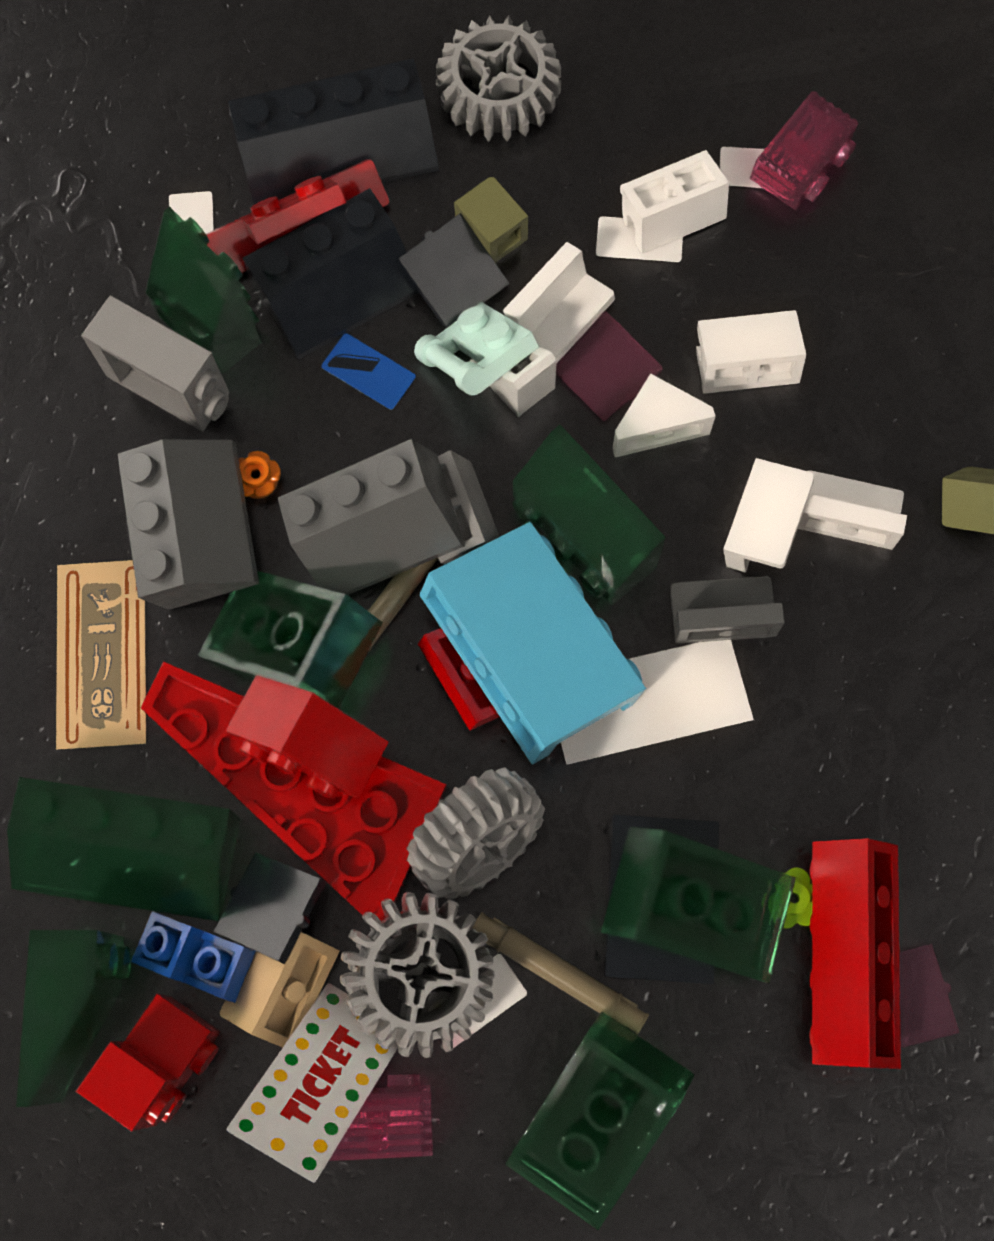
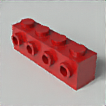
[810,838,901,1069]

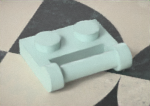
[414,302,539,395]

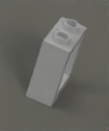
[81,295,230,432]

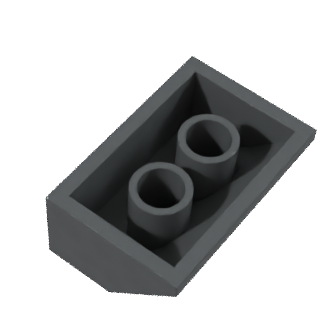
[118,439,259,610]
[278,439,465,601]

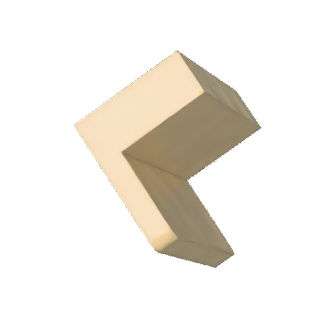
[220,932,340,1048]

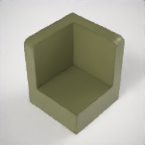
[454,177,528,263]
[942,467,994,534]

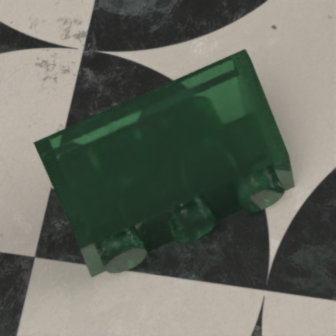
[512,425,666,605]

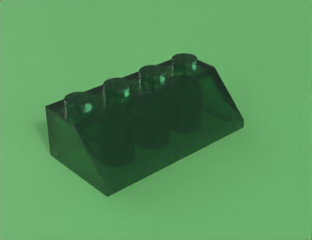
[7,777,241,922]

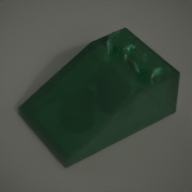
[197,571,383,709]
[601,827,796,983]
[16,930,131,1107]
[505,1012,695,1230]

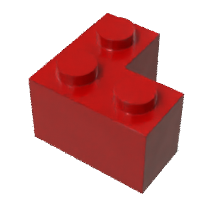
[225,675,389,799]
[76,994,221,1132]

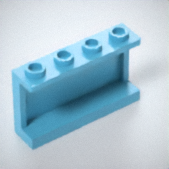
[420,521,647,765]

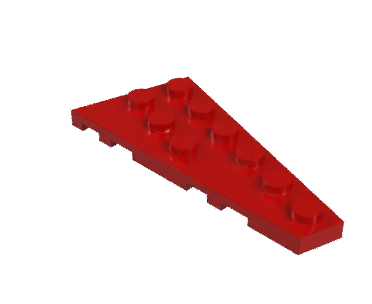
[140,661,447,921]

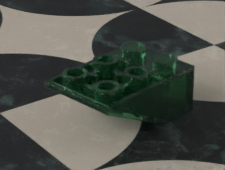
[145,207,261,375]

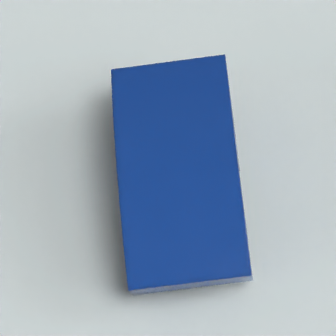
[131,911,256,1003]

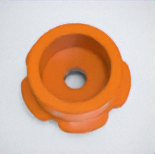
[239,451,281,499]

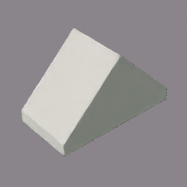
[469,347,557,417]
[612,373,715,457]

